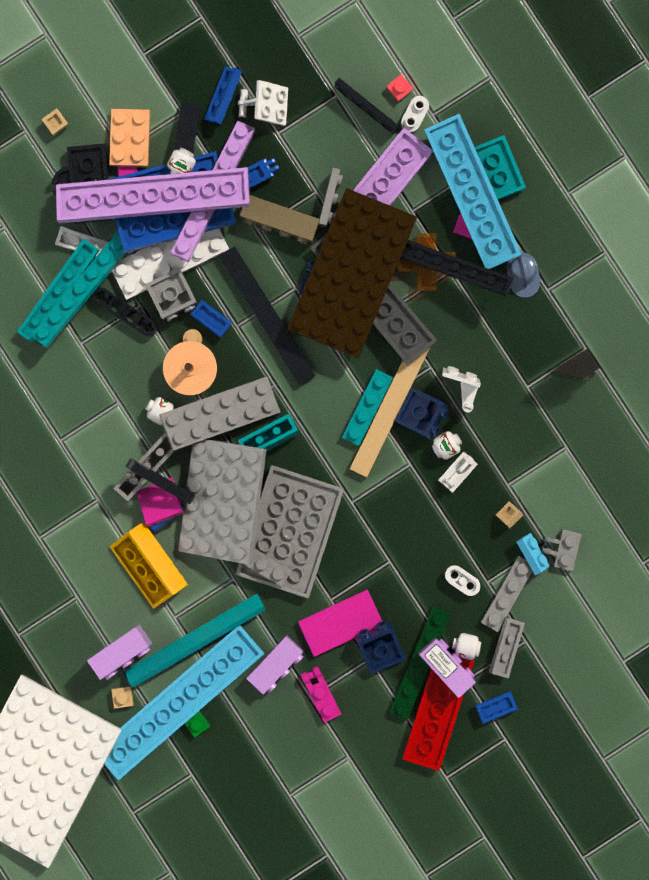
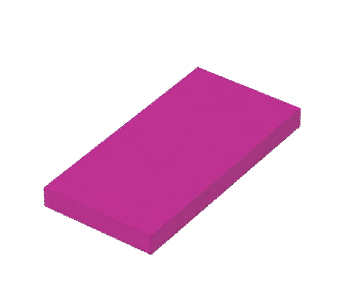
[298,589,382,657]

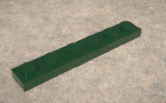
[389,606,451,720]

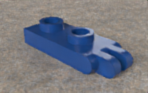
[248,158,280,189]

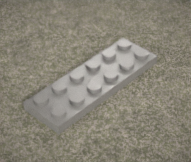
[159,377,280,451]

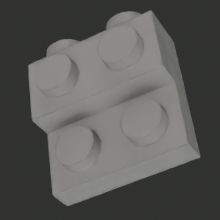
[145,267,197,321]

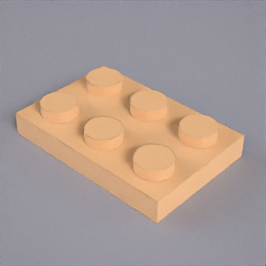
[109,109,150,168]

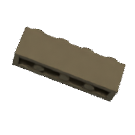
[240,195,320,245]

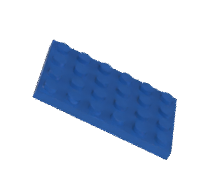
[108,151,236,253]

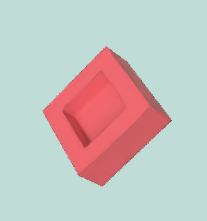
[386,74,413,102]

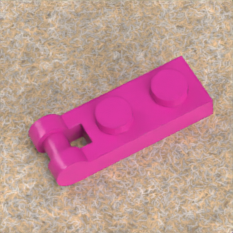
[301,666,341,723]

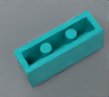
[238,414,299,452]

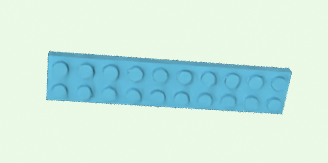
[105,625,265,781]

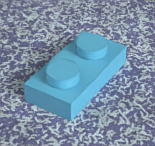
[517,533,549,575]

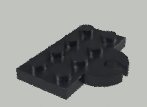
[51,143,113,224]

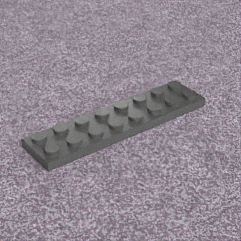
[310,234,437,366]

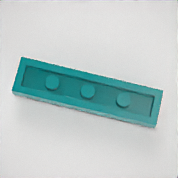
[342,369,393,446]

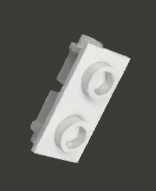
[439,451,478,493]

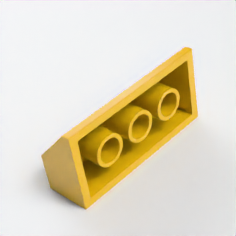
[109,522,188,609]

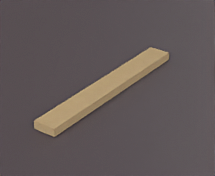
[350,348,430,477]

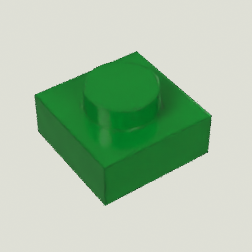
[184,710,211,738]

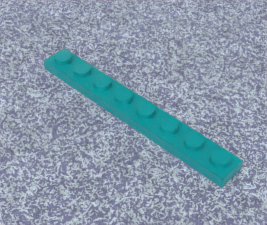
[31,231,126,348]

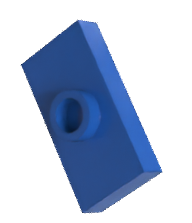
[190,300,232,338]
[475,691,518,724]

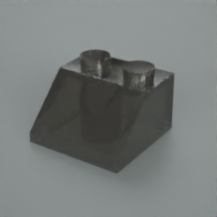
[549,349,599,382]

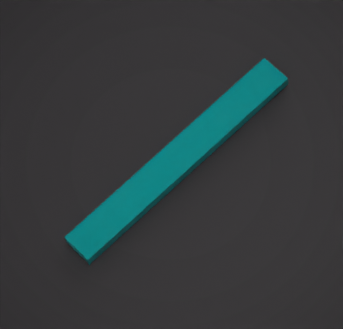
[125,594,266,688]

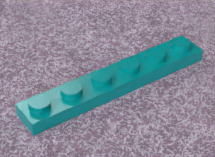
[17,238,100,343]

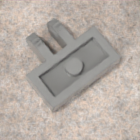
[542,529,582,571]

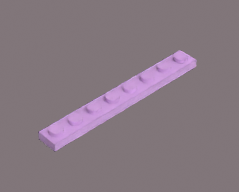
[171,121,255,263]

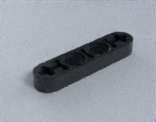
[92,287,158,337]
[125,458,195,504]

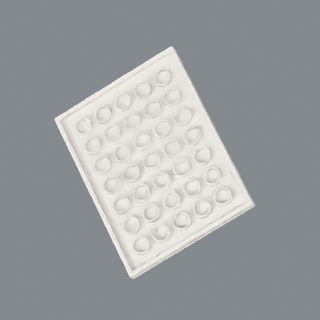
[0,675,122,868]

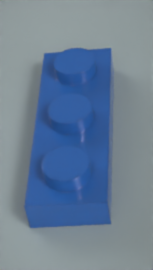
[204,67,242,125]

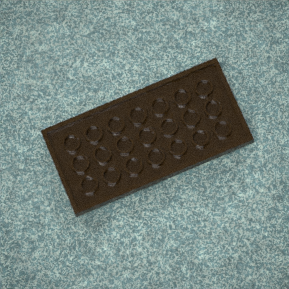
[287,188,417,359]

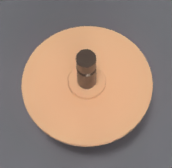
[163,341,217,395]

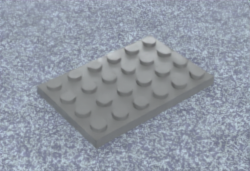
[178,439,267,565]
[236,465,344,599]

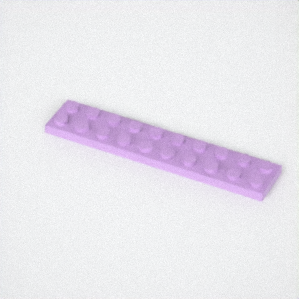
[56,167,250,223]

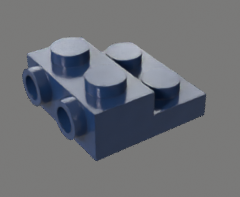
[394,387,449,440]
[355,621,406,674]

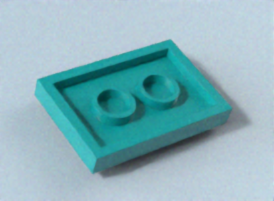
[474,135,526,200]

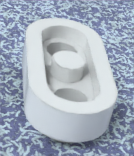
[401,96,429,133]
[445,565,480,596]

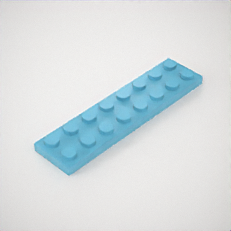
[424,114,522,269]

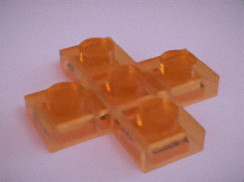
[398,233,456,292]

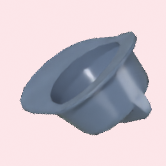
[507,252,540,297]

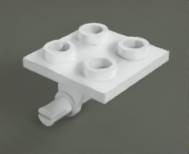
[237,80,288,126]
[442,366,481,413]

